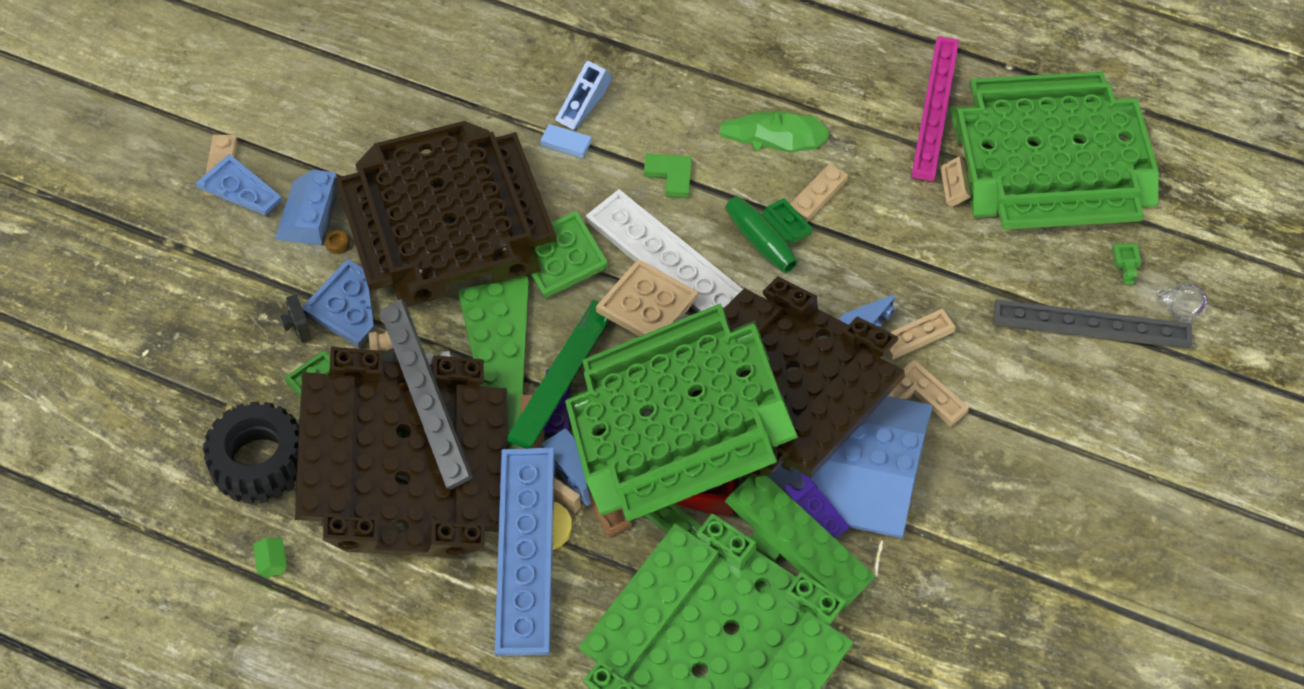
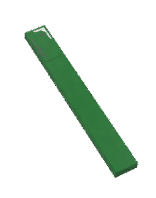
[507,299,610,449]

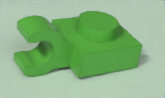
[1112,244,1141,285]

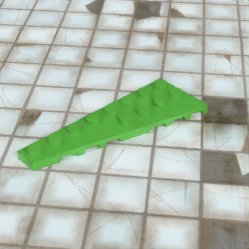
[458,276,529,449]

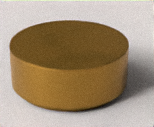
[325,230,349,254]

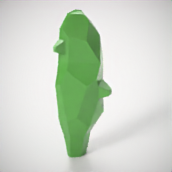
[720,111,829,152]

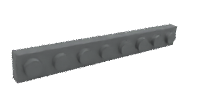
[380,299,473,490]
[993,299,1192,349]

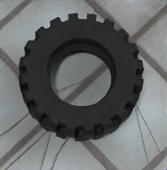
[203,402,299,504]

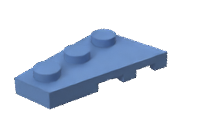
[196,154,281,216]

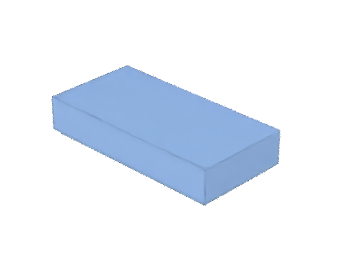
[540,124,591,158]

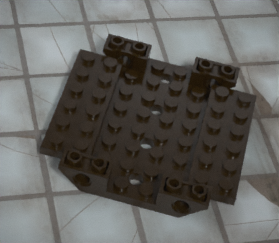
[336,121,556,307]
[691,276,905,478]
[294,347,508,558]

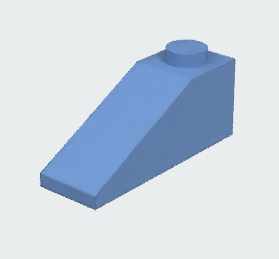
[555,61,613,131]
[540,428,591,506]

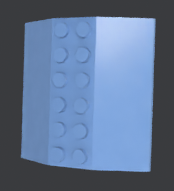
[767,396,933,538]

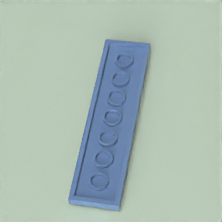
[495,448,555,656]

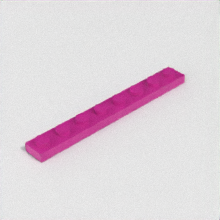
[911,36,959,182]

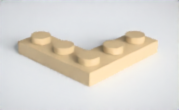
[888,360,969,427]

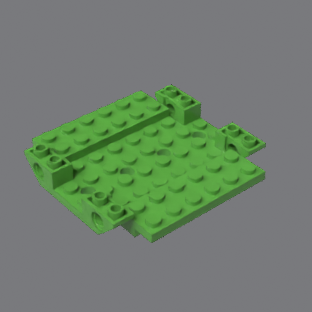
[950,71,1159,230]
[565,303,798,522]
[578,513,853,689]

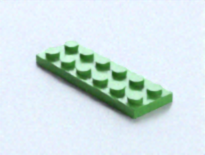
[725,475,876,612]

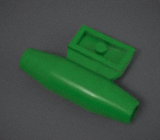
[725,196,813,274]

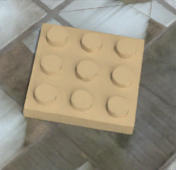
[596,259,698,336]

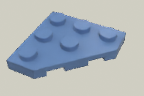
[302,259,375,348]

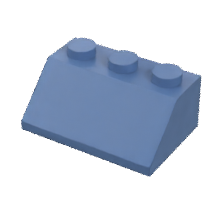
[276,170,339,246]

